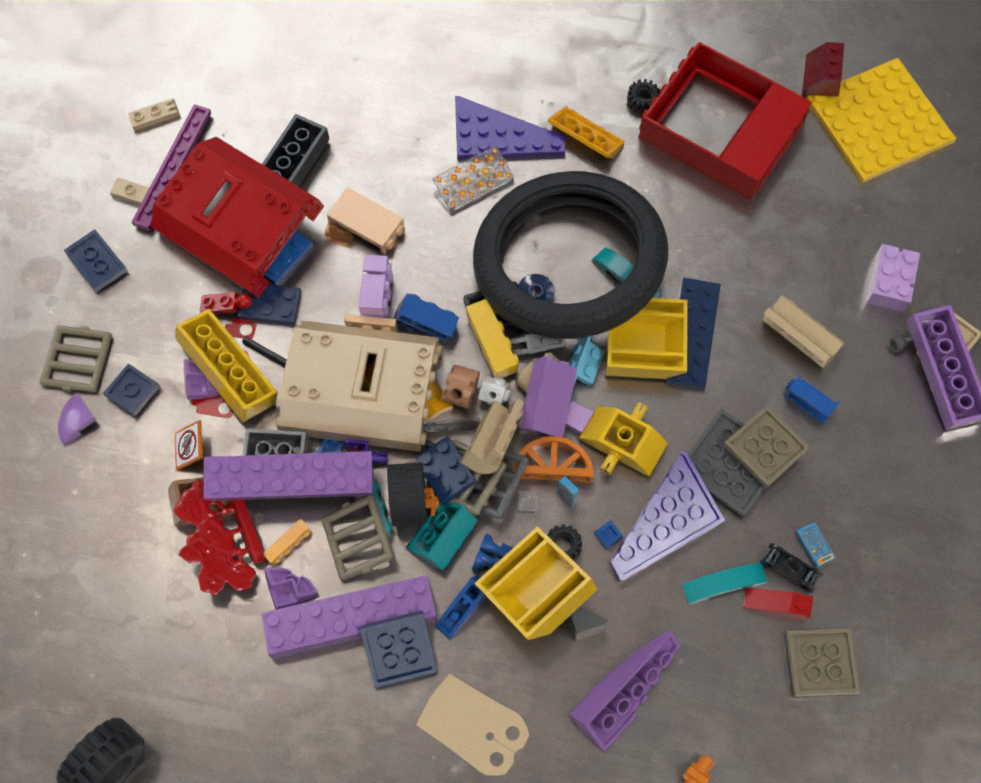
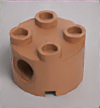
[441,364,480,409]

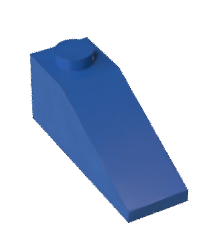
[435,574,487,639]

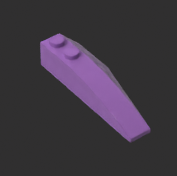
[569,630,681,752]

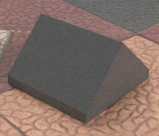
[567,607,608,641]

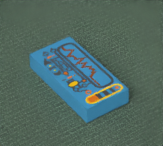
[557,476,579,507]
[795,522,836,568]

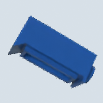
[785,375,841,424]

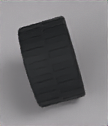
[387,462,428,526]

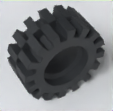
[627,79,660,114]
[547,524,582,561]

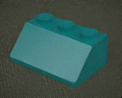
[406,500,478,570]

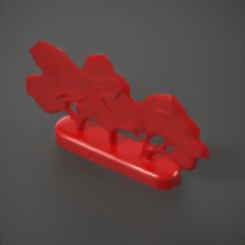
[173,479,264,595]

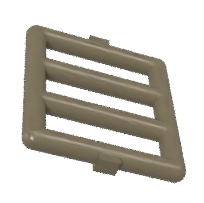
[40,325,112,392]
[425,440,507,515]
[322,495,393,581]

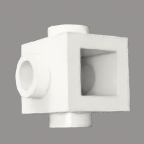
[478,376,511,406]

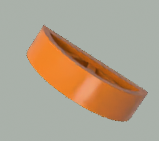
[512,436,594,483]

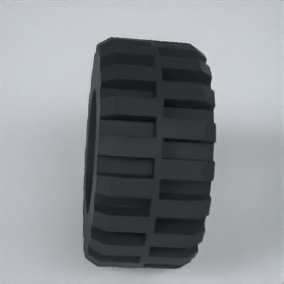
[56,718,145,783]

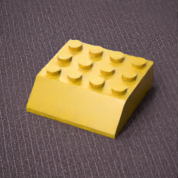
[606,298,687,379]
[475,526,598,640]

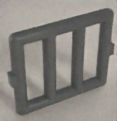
[457,448,529,519]

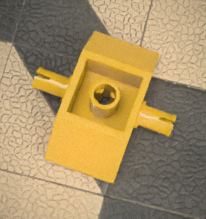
[579,402,668,477]

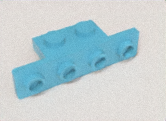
[568,336,605,386]

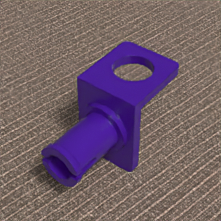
[344,440,388,465]

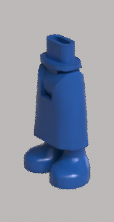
[472,534,513,571]

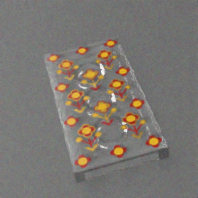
[432,145,514,211]

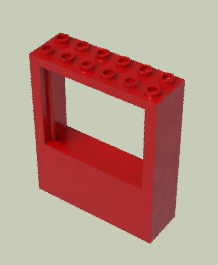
[639,42,813,200]

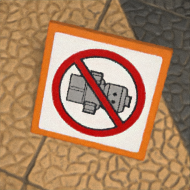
[175,420,204,470]

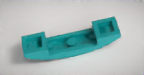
[592,247,660,298]
[682,563,768,605]

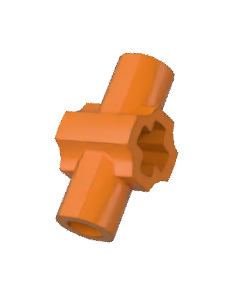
[682,754,715,783]

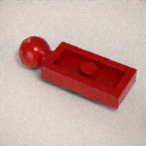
[199,292,252,315]

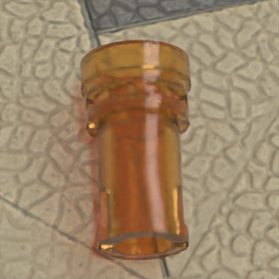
[324,222,354,243]

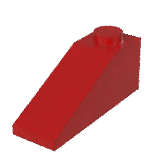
[743,587,813,622]

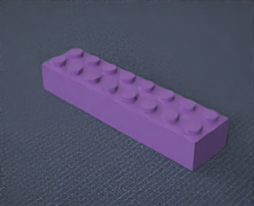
[204,451,373,501]
[261,575,437,659]

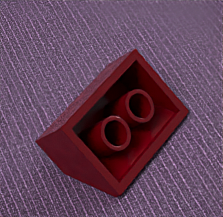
[802,42,844,97]

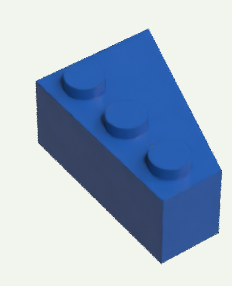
[393,293,460,343]

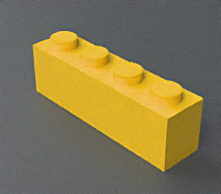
[466,299,519,378]

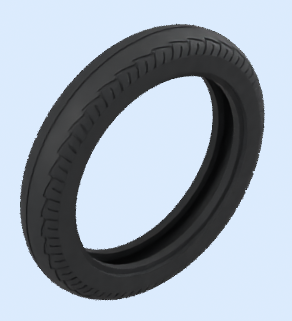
[473,171,668,339]

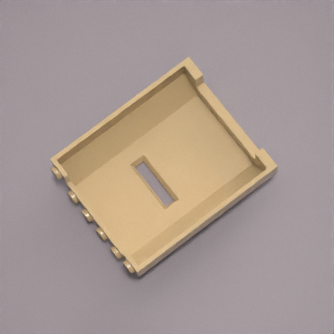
[276,320,442,452]

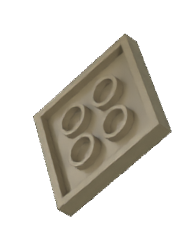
[723,405,810,488]
[786,628,860,697]

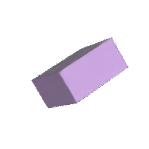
[565,401,594,436]

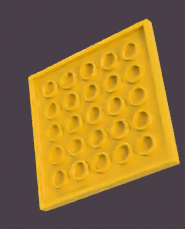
[806,58,956,183]

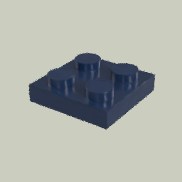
[103,363,160,416]

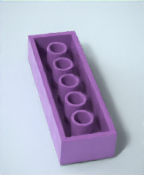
[907,305,981,431]

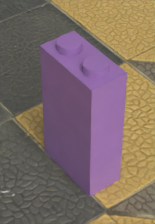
[520,356,577,437]

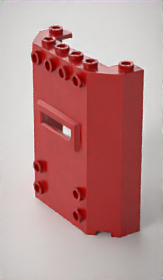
[151,136,324,298]

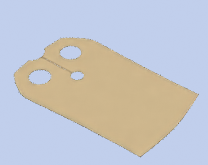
[416,673,529,776]

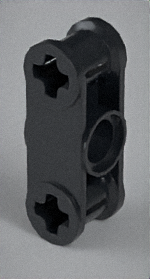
[760,543,823,593]

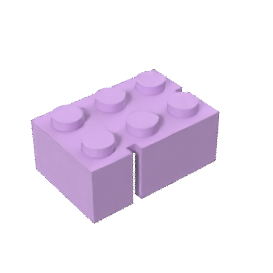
[867,244,920,312]
[358,255,393,318]

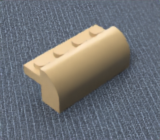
[762,295,845,368]
[461,398,524,474]

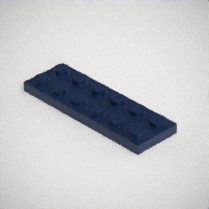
[666,277,721,390]

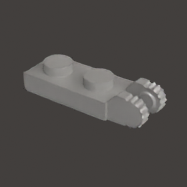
[509,333,566,355]

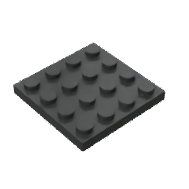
[688,409,765,518]

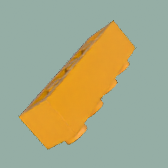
[263,519,311,566]

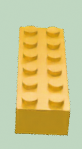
[175,309,278,422]

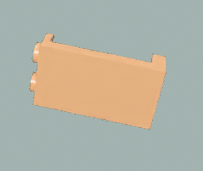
[327,187,405,254]

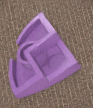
[183,359,220,400]
[58,393,96,445]
[265,568,318,610]

